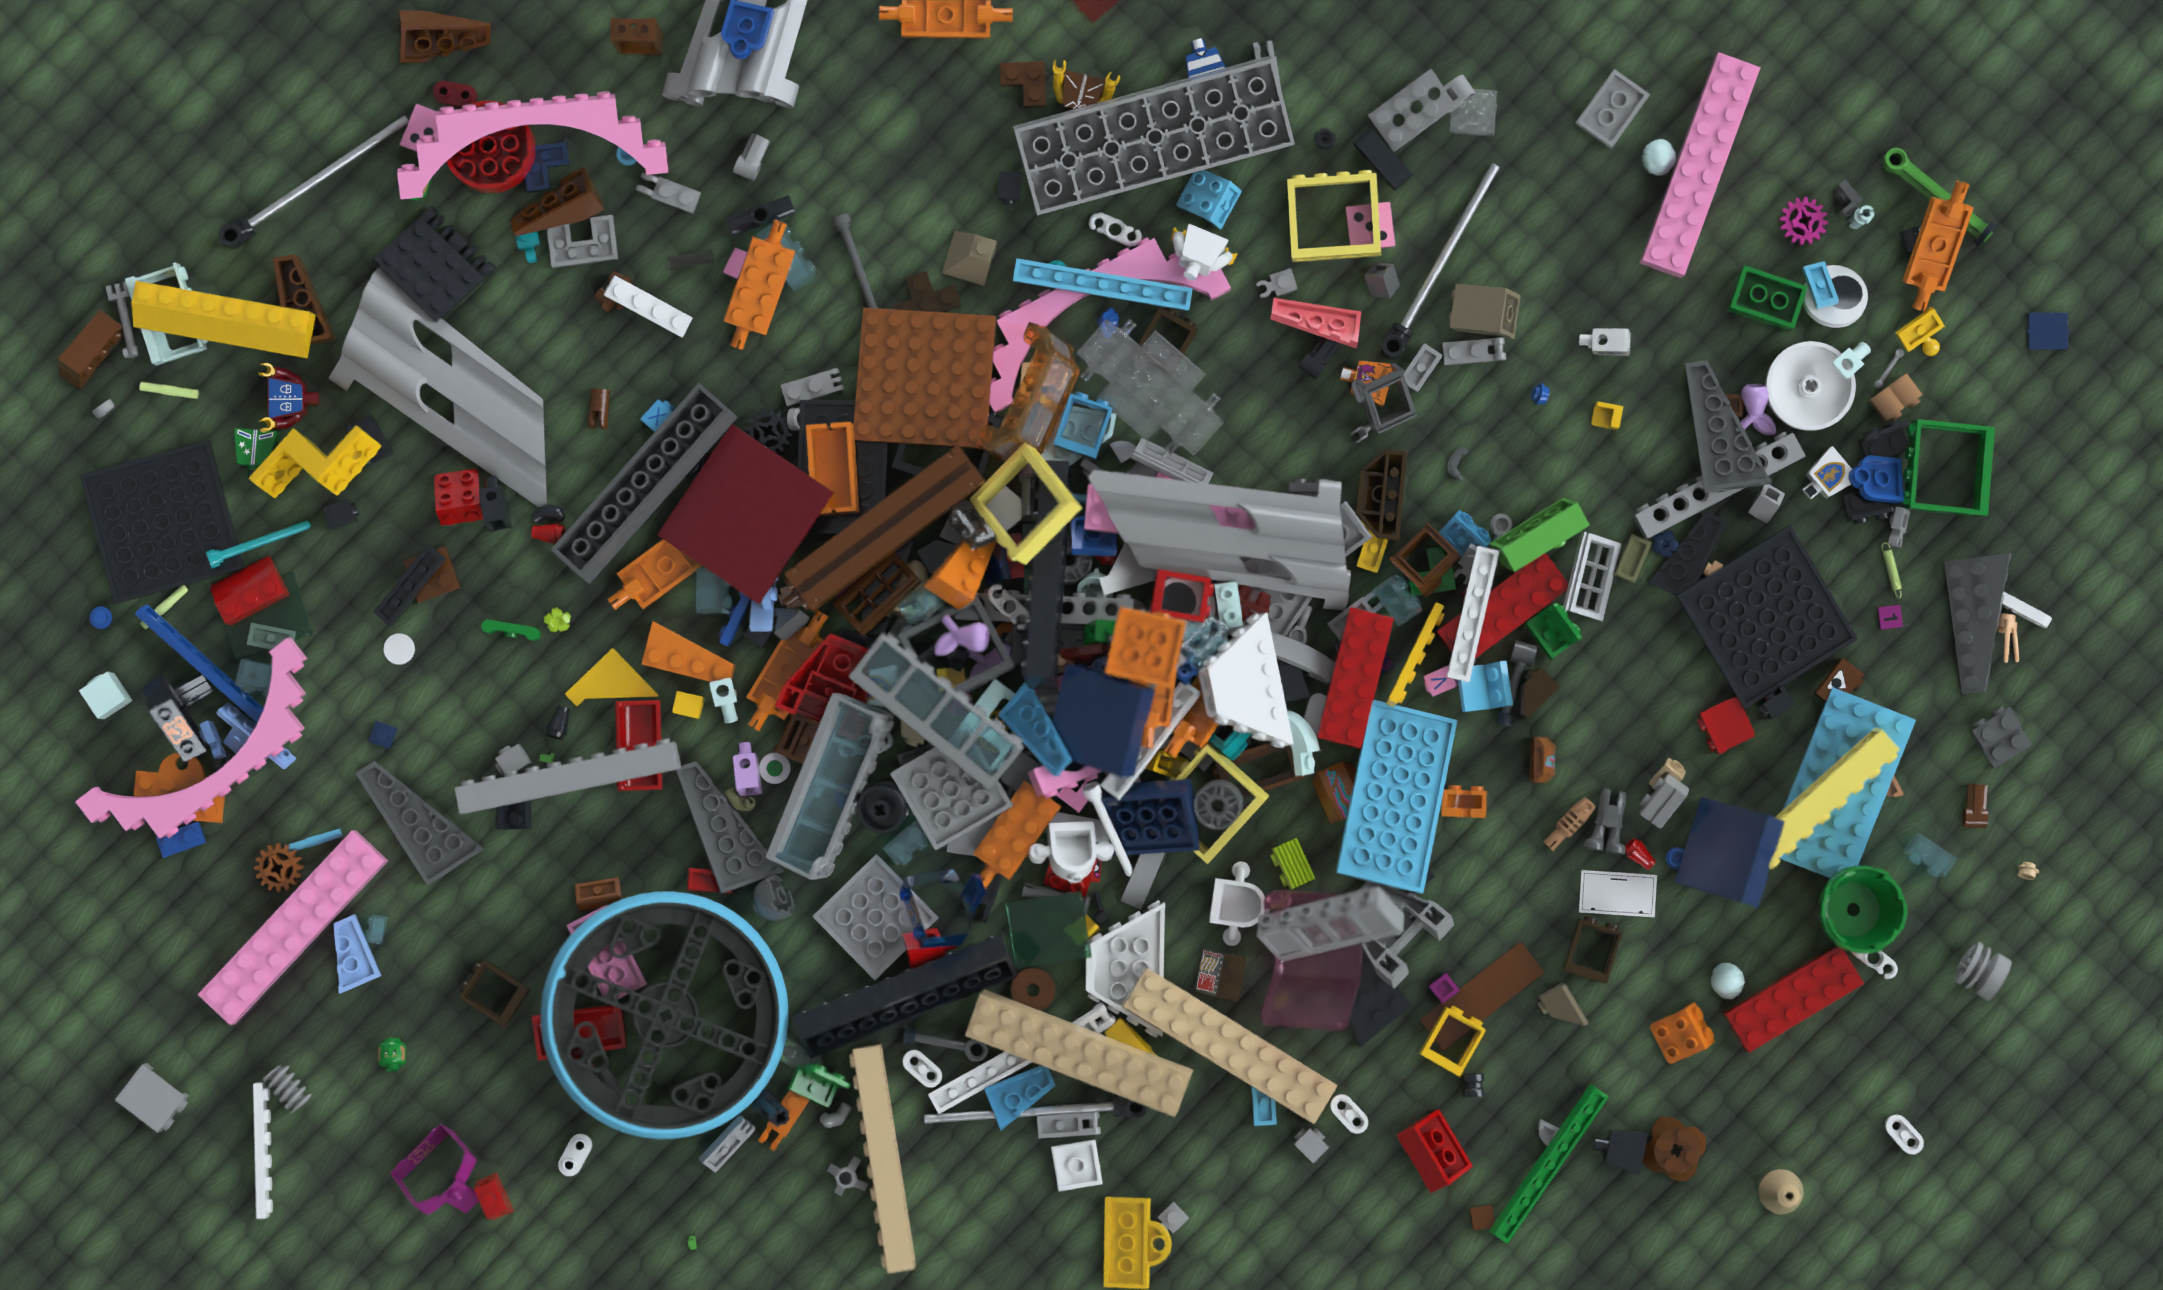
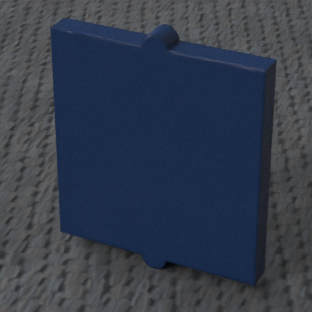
[2026,313,2070,350]

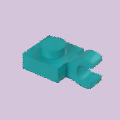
[516,231,541,264]

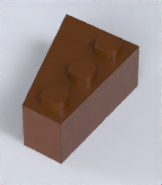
[58,310,122,390]

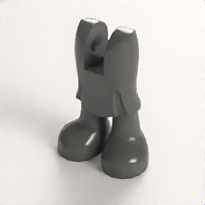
[1583,788,1626,855]

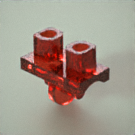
[1238,585,1271,623]

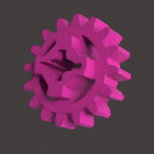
[1779,197,1828,246]

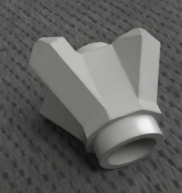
[827,1156,868,1196]

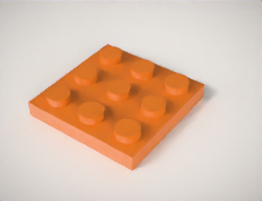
[1105,606,1187,688]

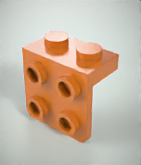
[1650,1002,1715,1064]

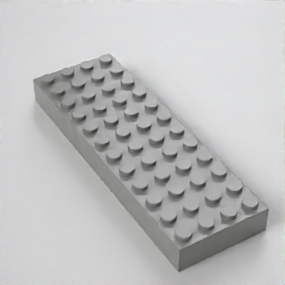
[1013,56,1295,215]

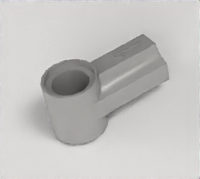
[733,133,770,181]

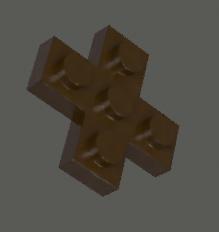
[892,271,962,313]

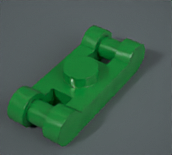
[481,620,541,641]

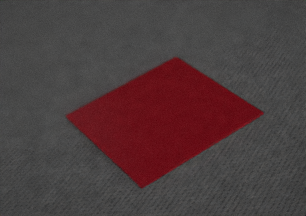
[657,424,834,604]

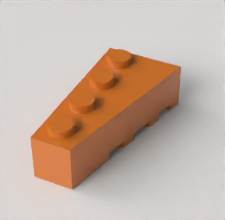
[923,520,997,610]
[642,621,736,686]

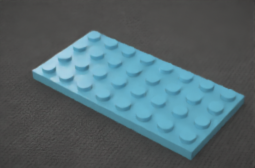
[1780,687,1916,878]
[1335,700,1457,894]

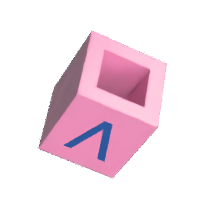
[1423,665,1458,697]

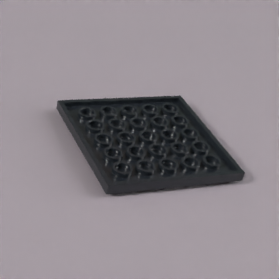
[80,440,245,604]
[1676,525,1858,709]

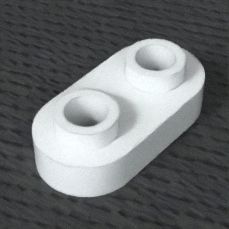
[903,1050,942,1087]
[1330,1094,1368,1134]
[1885,1115,1924,1154]
[558,1133,592,1176]

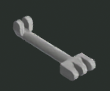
[106,282,139,358]

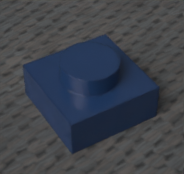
[368,721,398,749]

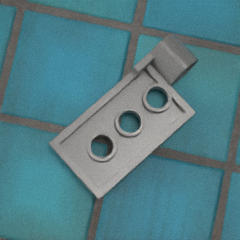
[1368,69,1476,152]

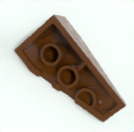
[398,11,491,63]
[510,167,604,236]

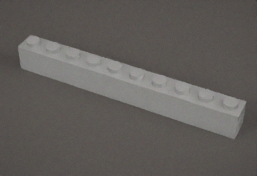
[455,739,681,814]

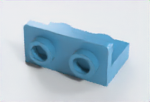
[1438,510,1492,556]

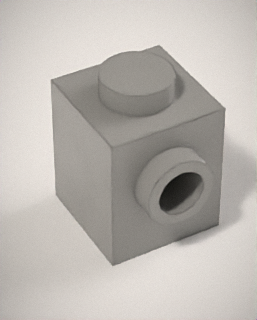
[1748,484,1785,523]
[495,744,532,776]
[1294,1127,1329,1163]

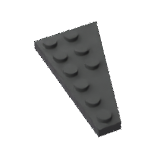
[1685,360,1772,493]
[1944,553,2012,694]
[355,761,484,886]
[675,761,784,895]

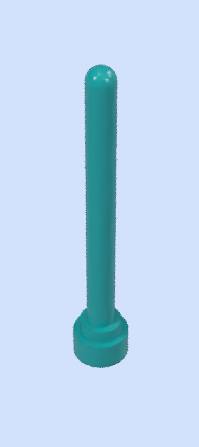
[206,521,311,568]

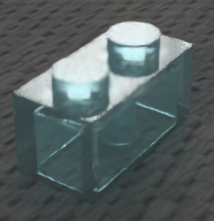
[365,914,388,944]

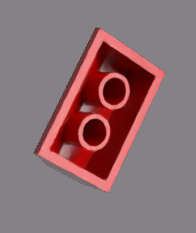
[210,555,290,626]
[1396,1109,1473,1193]

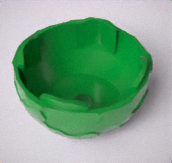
[1818,865,1908,954]

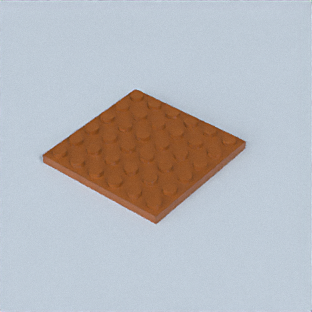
[853,308,997,449]

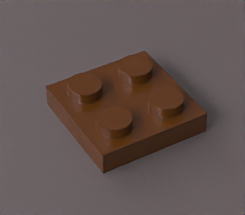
[403,546,461,603]

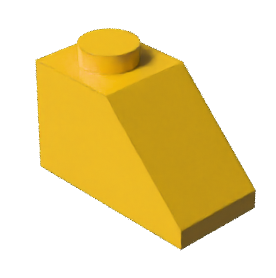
[1144,750,1188,778]

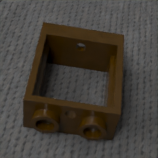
[1133,307,1198,378]
[1562,916,1623,984]
[459,959,531,1027]

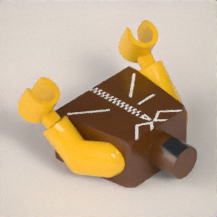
[1052,60,1121,111]

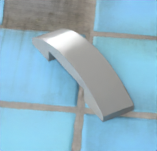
[1271,632,1334,684]
[1121,853,1165,910]

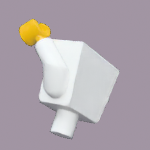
[1171,224,1237,280]

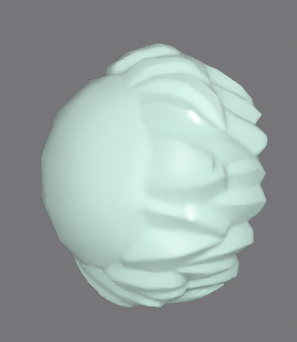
[1642,139,1676,176]
[1711,963,1745,999]

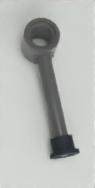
[1494,640,1537,727]
[903,1026,989,1061]

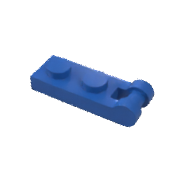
[718,591,752,647]

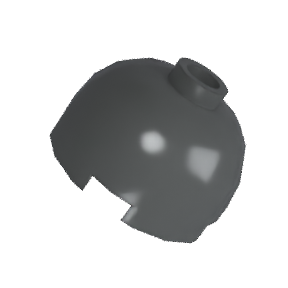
[752,875,794,921]

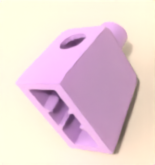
[733,742,763,797]

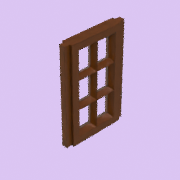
[832,552,922,636]

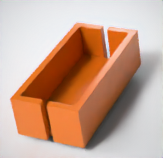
[806,422,860,517]

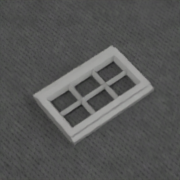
[1131,438,1213,484]
[1563,531,1621,621]

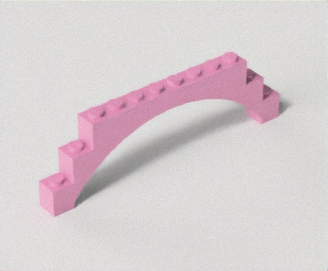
[397,91,668,199]
[990,237,1231,413]
[75,638,307,839]

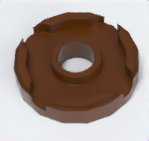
[1011,968,1055,1011]

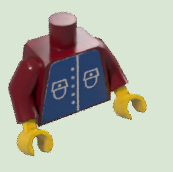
[258,363,320,432]

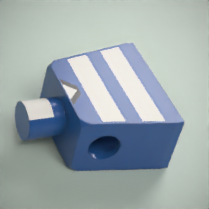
[1186,38,1226,78]

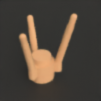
[1998,614,2019,663]

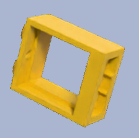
[1419,1005,1486,1077]

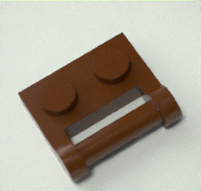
[773,713,820,764]

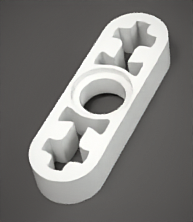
[2002,592,2052,629]

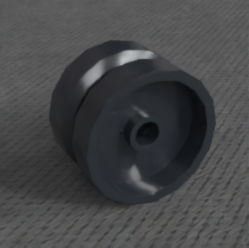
[857,778,912,834]

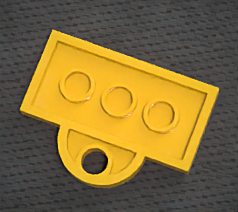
[1104,1196,1171,1289]

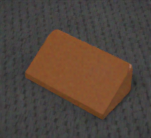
[575,877,623,911]

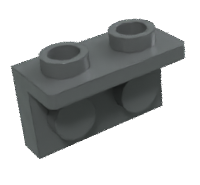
[1833,179,1862,218]

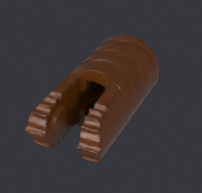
[588,388,610,430]

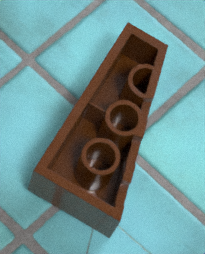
[273,254,337,345]

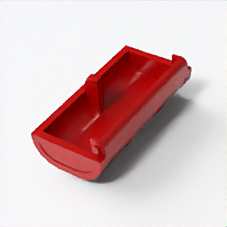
[615,700,663,791]
[532,1003,627,1061]

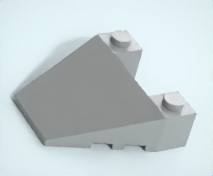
[1346,881,1454,989]

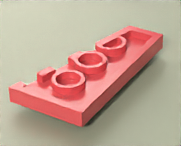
[1271,298,1361,349]

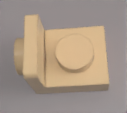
[1649,758,1686,786]

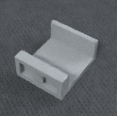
[115,1063,189,1133]

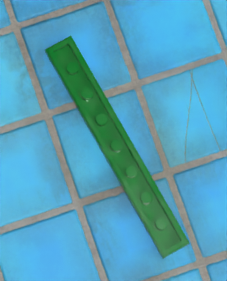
[1489,1084,1609,1244]

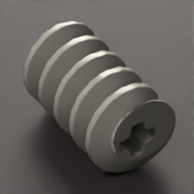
[263,1065,311,1114]

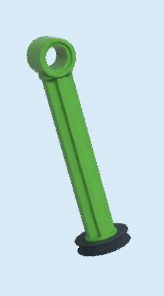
[1882,148,1998,249]

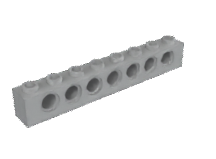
[1633,432,1805,539]
[955,589,1136,624]

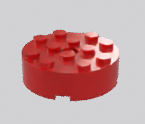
[446,100,536,193]

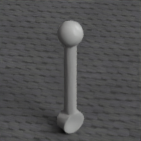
[1875,349,1904,389]

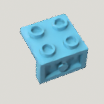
[1176,170,1242,229]
[1458,661,1513,712]

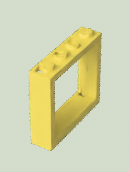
[1287,170,1381,262]
[969,443,1082,564]
[1169,742,1269,864]

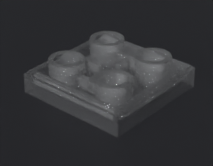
[1449,89,1497,136]

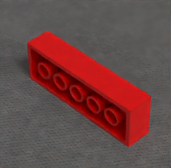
[1435,553,1569,658]
[1316,607,1394,749]
[1722,945,1864,1053]

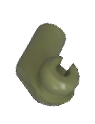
[724,787,756,812]

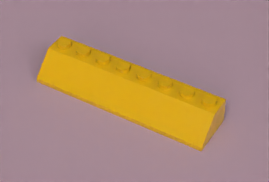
[132,281,316,359]

